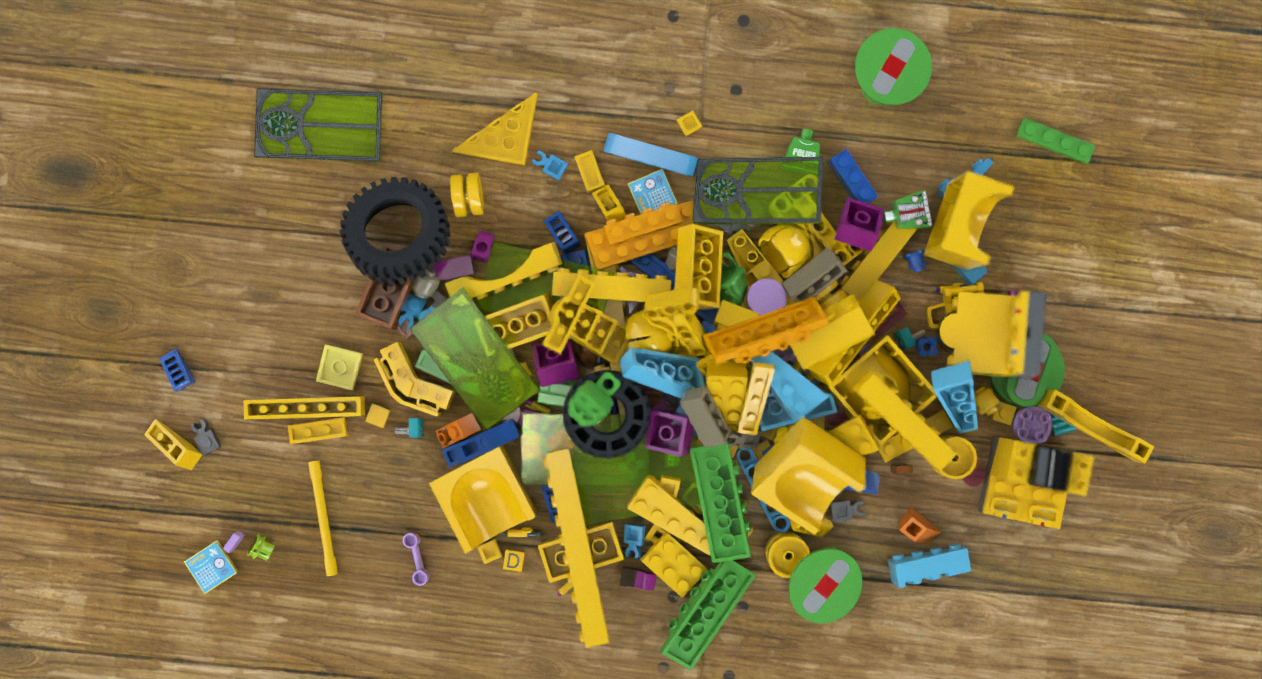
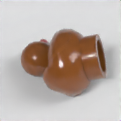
[575,345,597,366]

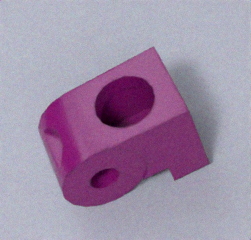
[471,231,495,263]

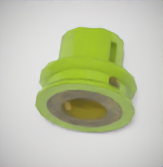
[247,533,274,561]

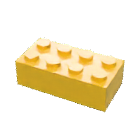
[675,224,723,311]
[474,292,554,356]
[705,361,748,433]
[538,520,624,583]

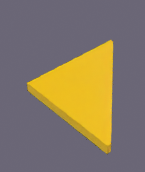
[452,93,538,166]

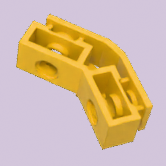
[374,342,455,417]

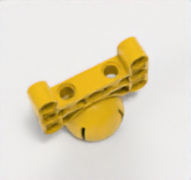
[758,175,864,278]
[626,287,711,360]

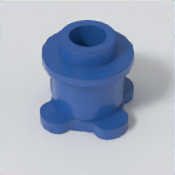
[903,249,927,273]
[915,337,938,357]

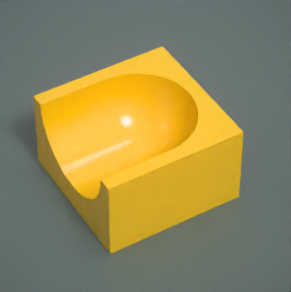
[923,171,1014,270]
[822,335,937,446]
[751,417,866,535]
[429,445,538,554]

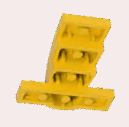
[542,274,629,365]

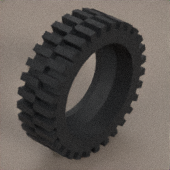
[340,177,451,285]

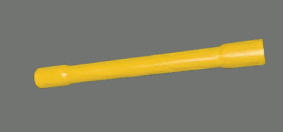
[308,460,338,576]

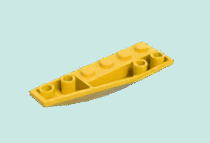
[727,229,796,306]

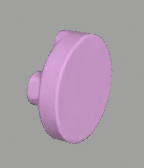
[747,279,787,315]
[1012,406,1052,444]

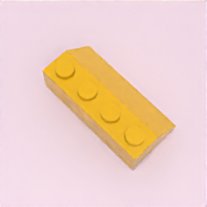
[790,294,875,371]

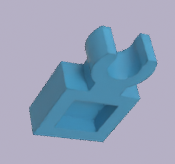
[532,151,568,181]
[399,293,427,330]
[624,523,646,559]

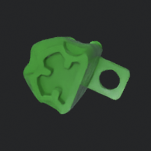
[719,252,748,307]
[569,372,621,426]

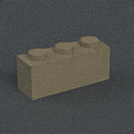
[782,247,847,302]
[680,386,731,448]

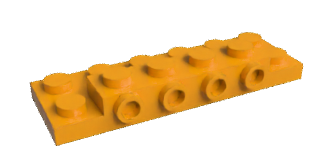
[584,200,701,271]
[703,297,829,364]

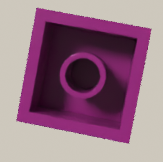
[834,197,884,251]
[532,337,579,387]
[645,409,694,457]

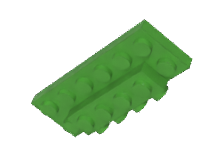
[690,441,751,563]
[659,560,756,671]

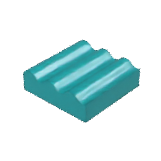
[1051,415,1076,437]

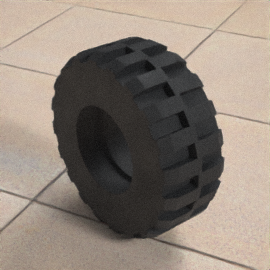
[563,370,651,459]

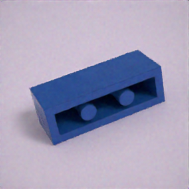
[827,149,879,204]

